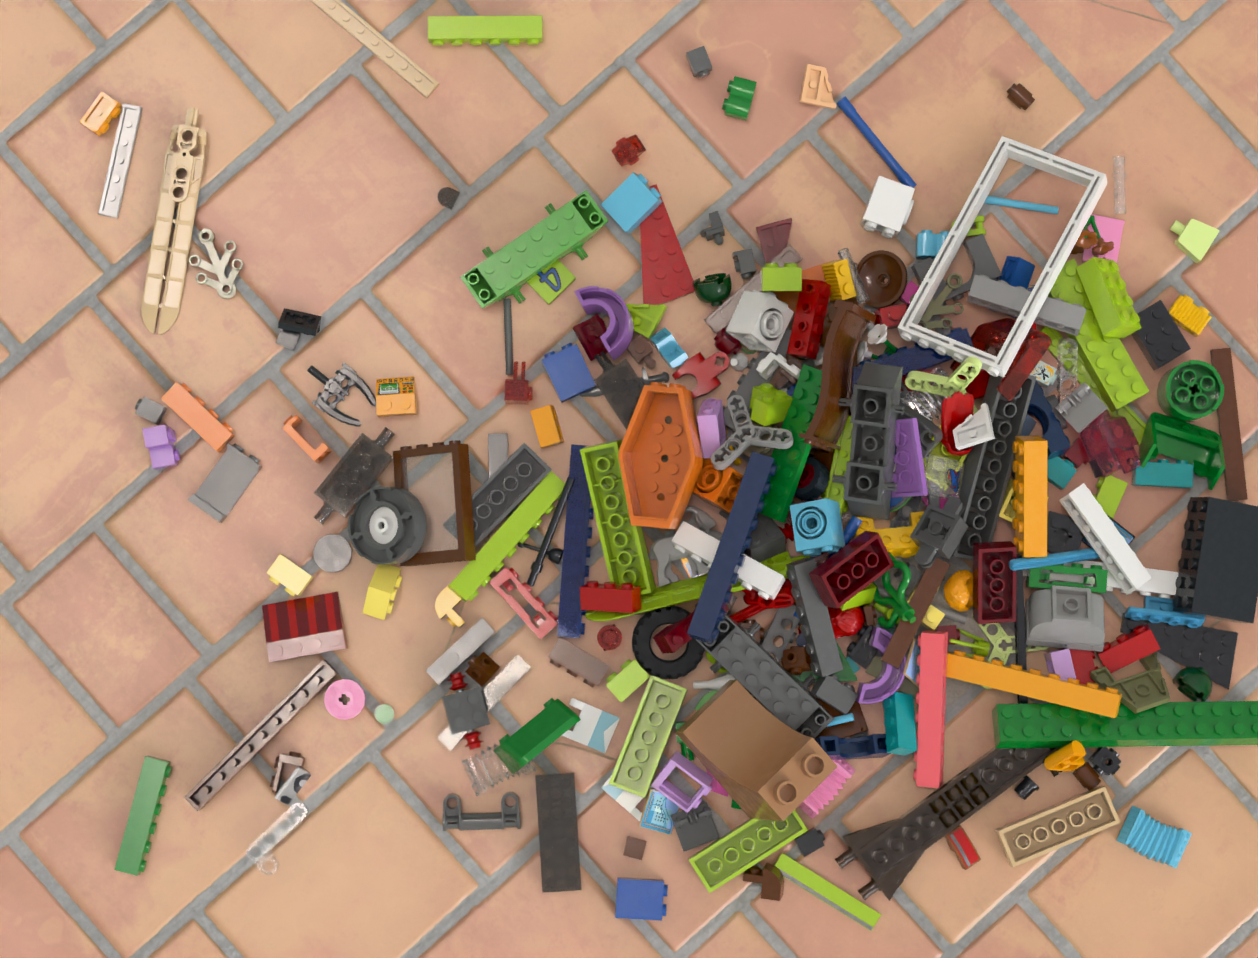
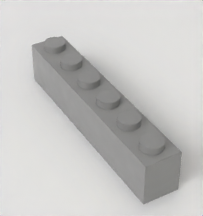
[967,275,1086,336]

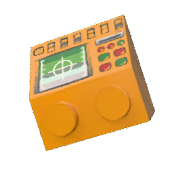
[376,376,417,417]

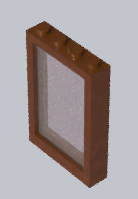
[393,440,476,566]

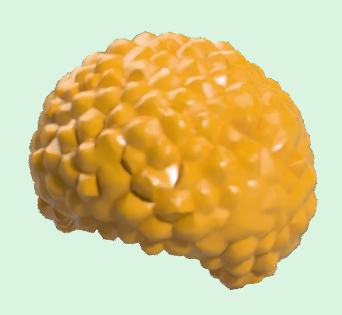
[944,570,973,612]

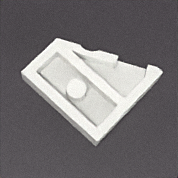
[953,403,995,450]

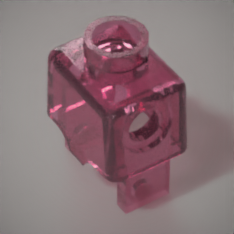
[1079,409,1140,477]

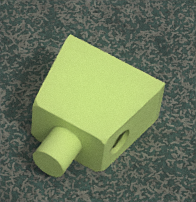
[1170,218,1220,264]

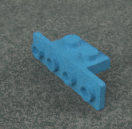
[1125,596,1205,628]

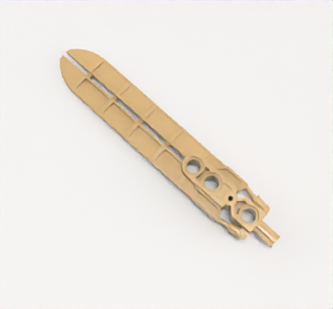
[141,108,207,335]

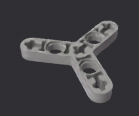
[711,395,794,470]

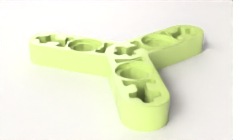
[905,356,982,415]
[972,611,1048,689]

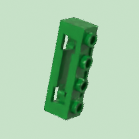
[1026,563,1108,593]

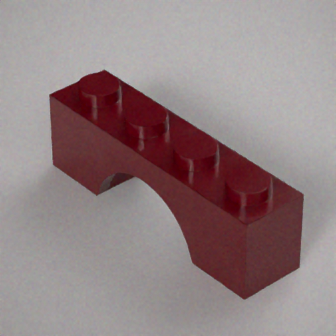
[653,603,729,654]

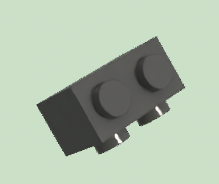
[810,674,858,715]

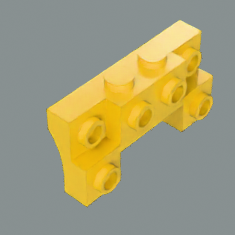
[854,511,924,558]

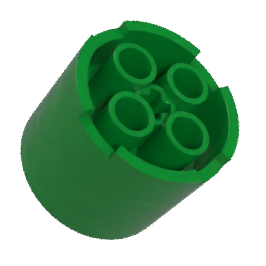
[1157,360,1224,422]

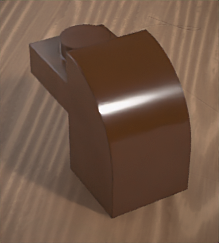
[743,863,784,901]

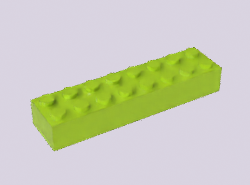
[1036,258,1150,413]
[580,439,656,595]

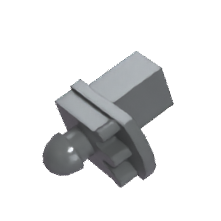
[700,211,725,245]

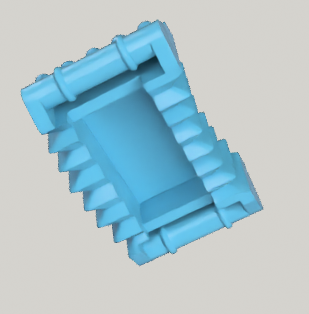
[1116,806,1192,868]

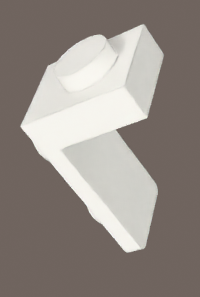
[756,352,801,380]

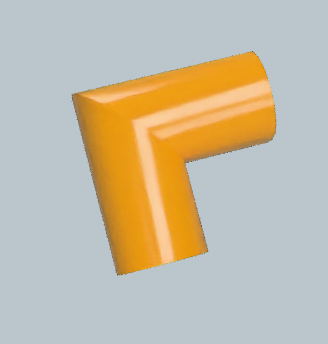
[1044,740,1086,772]

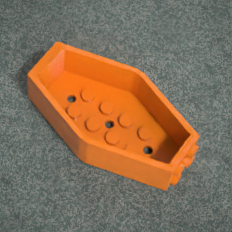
[618,382,704,530]

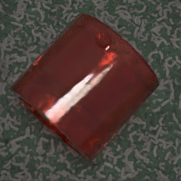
[597,624,622,651]

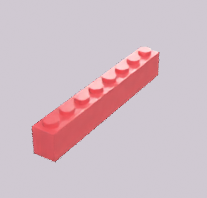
[913,630,948,788]

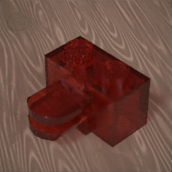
[504,361,533,405]

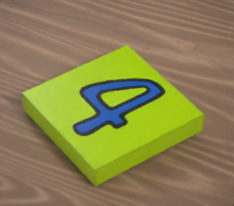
[527,260,576,305]

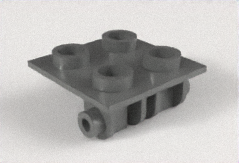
[670,802,720,851]

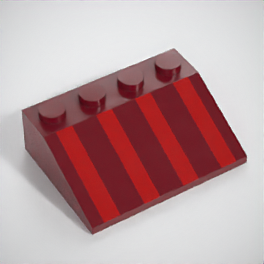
[262,592,348,662]

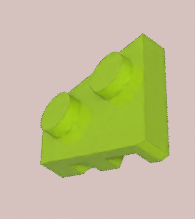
[626,304,667,339]

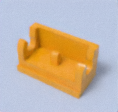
[530,405,564,448]

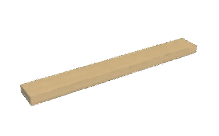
[311,0,439,98]

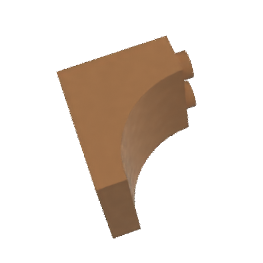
[675,679,838,821]

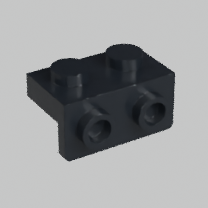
[846,625,878,669]

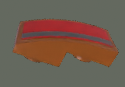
[945,825,981,870]

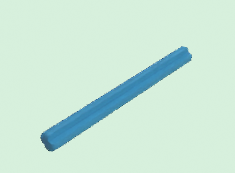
[1009,548,1100,571]

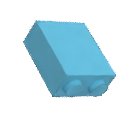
[601,173,663,233]

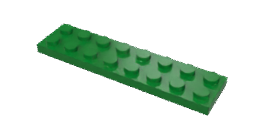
[759,364,822,523]

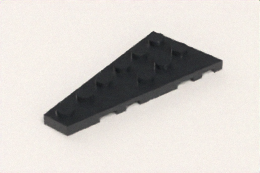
[1120,613,1238,690]

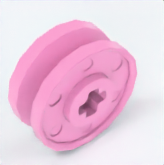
[324,679,366,720]

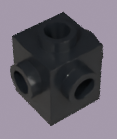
[1088,747,1121,776]

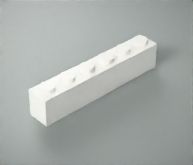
[1059,483,1152,595]
[672,521,785,600]

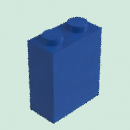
[542,343,596,403]
[615,877,668,921]

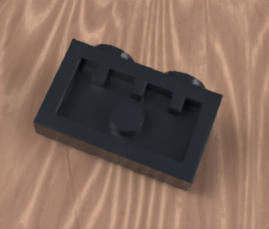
[278,308,321,336]

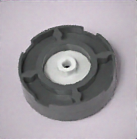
[348,487,427,564]

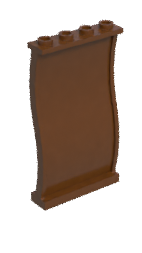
[798,299,876,452]

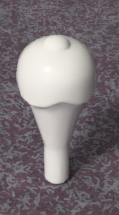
[693,673,743,690]

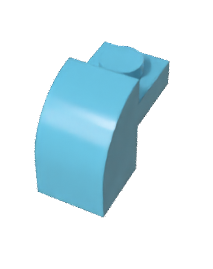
[650,328,689,369]

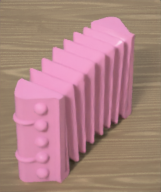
[798,759,855,819]

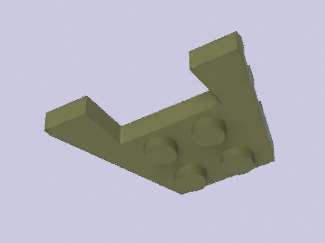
[1090,652,1170,714]

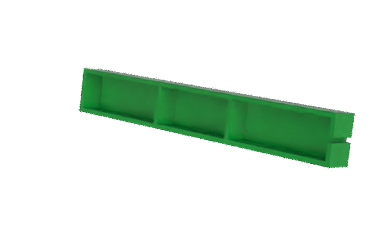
[992,701,1258,748]

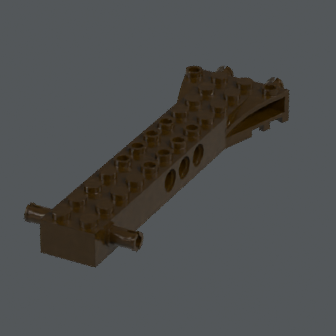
[835,747,1062,901]

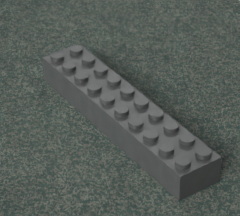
[952,369,1037,560]

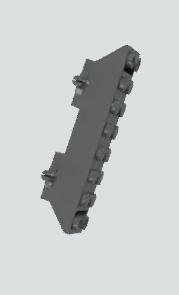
[832,362,905,520]
[696,614,834,738]

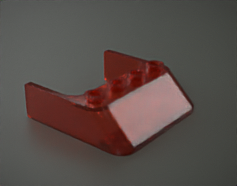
[950,318,1051,401]

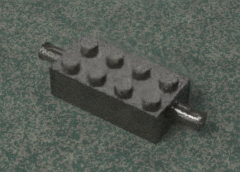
[594,350,668,431]
[314,427,395,524]

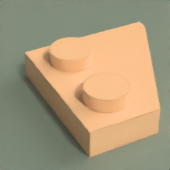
[799,64,836,110]

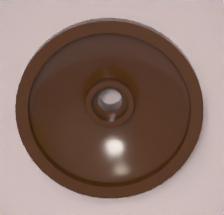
[853,250,907,308]

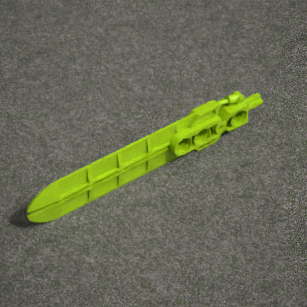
[585,551,810,621]

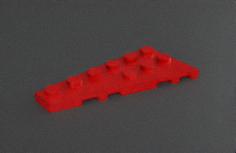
[640,184,695,305]

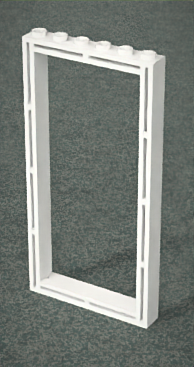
[897,136,1108,378]

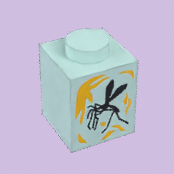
[1029,358,1057,388]

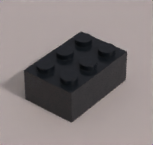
[1132,300,1191,370]

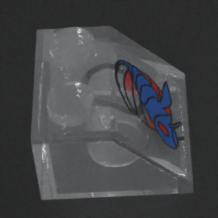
[924,455,965,500]

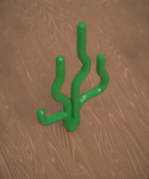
[872,552,916,629]

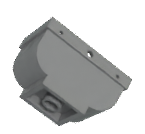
[1024,585,1105,652]

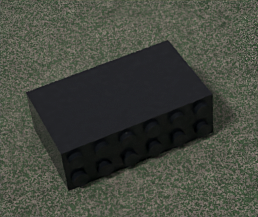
[1173,497,1258,624]

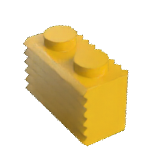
[821,259,857,301]
[1167,295,1211,337]

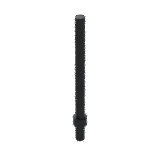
[527,477,575,586]

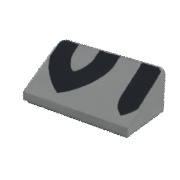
[275,766,311,805]

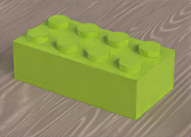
[1076,257,1142,339]

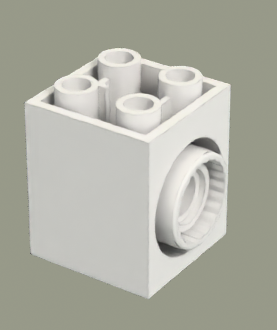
[860,176,915,239]
[726,290,794,352]

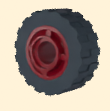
[794,457,830,502]

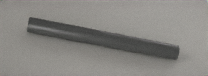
[503,298,514,375]

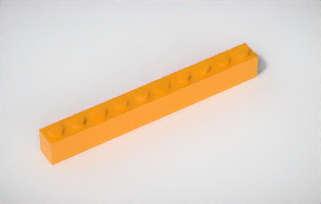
[946,650,1122,718]

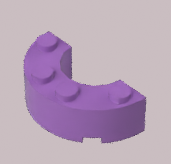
[574,286,634,361]
[855,626,906,704]

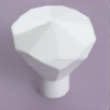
[730,353,748,371]

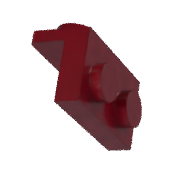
[573,314,609,361]

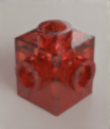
[611,134,646,166]

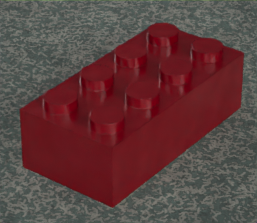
[809,531,894,609]
[973,541,1017,624]

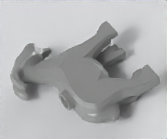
[648,506,716,587]

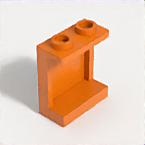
[282,415,332,464]

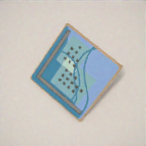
[903,638,921,688]
[638,789,680,835]

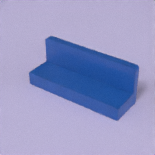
[989,256,1035,318]

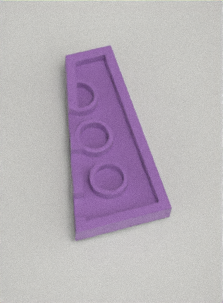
[892,418,928,498]

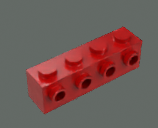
[787,279,831,360]

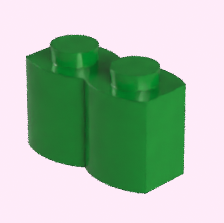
[722,76,757,121]

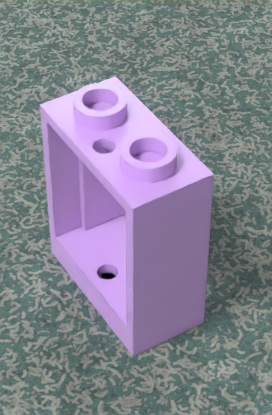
[697,398,727,459]
[1044,649,1076,680]
[650,751,714,813]

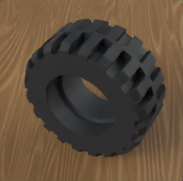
[632,605,705,679]

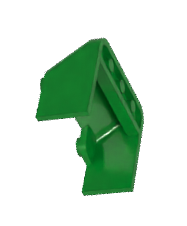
[1139,412,1225,490]
[493,698,581,774]

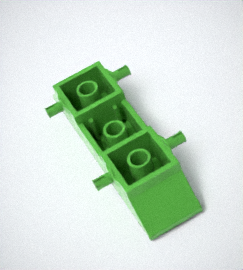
[460,190,608,309]

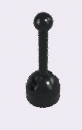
[517,542,563,565]

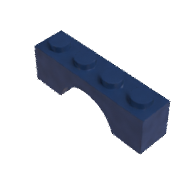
[1027,380,1071,460]
[815,734,891,760]

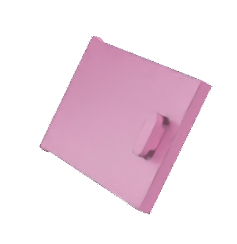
[1082,214,1125,263]

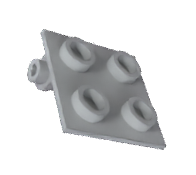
[1055,383,1108,434]

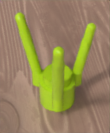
[949,628,990,657]

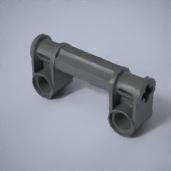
[442,792,521,831]

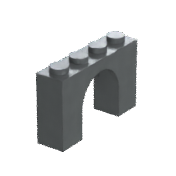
[911,233,1002,307]

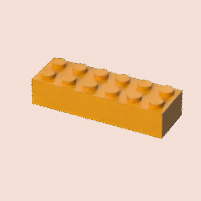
[1012,435,1048,557]

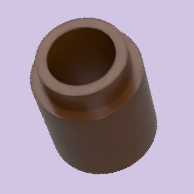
[1007,83,1035,110]
[1073,762,1101,791]

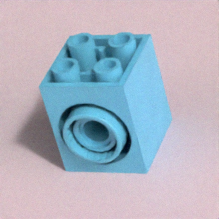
[790,498,845,557]

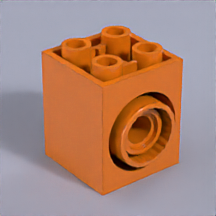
[692,458,743,514]

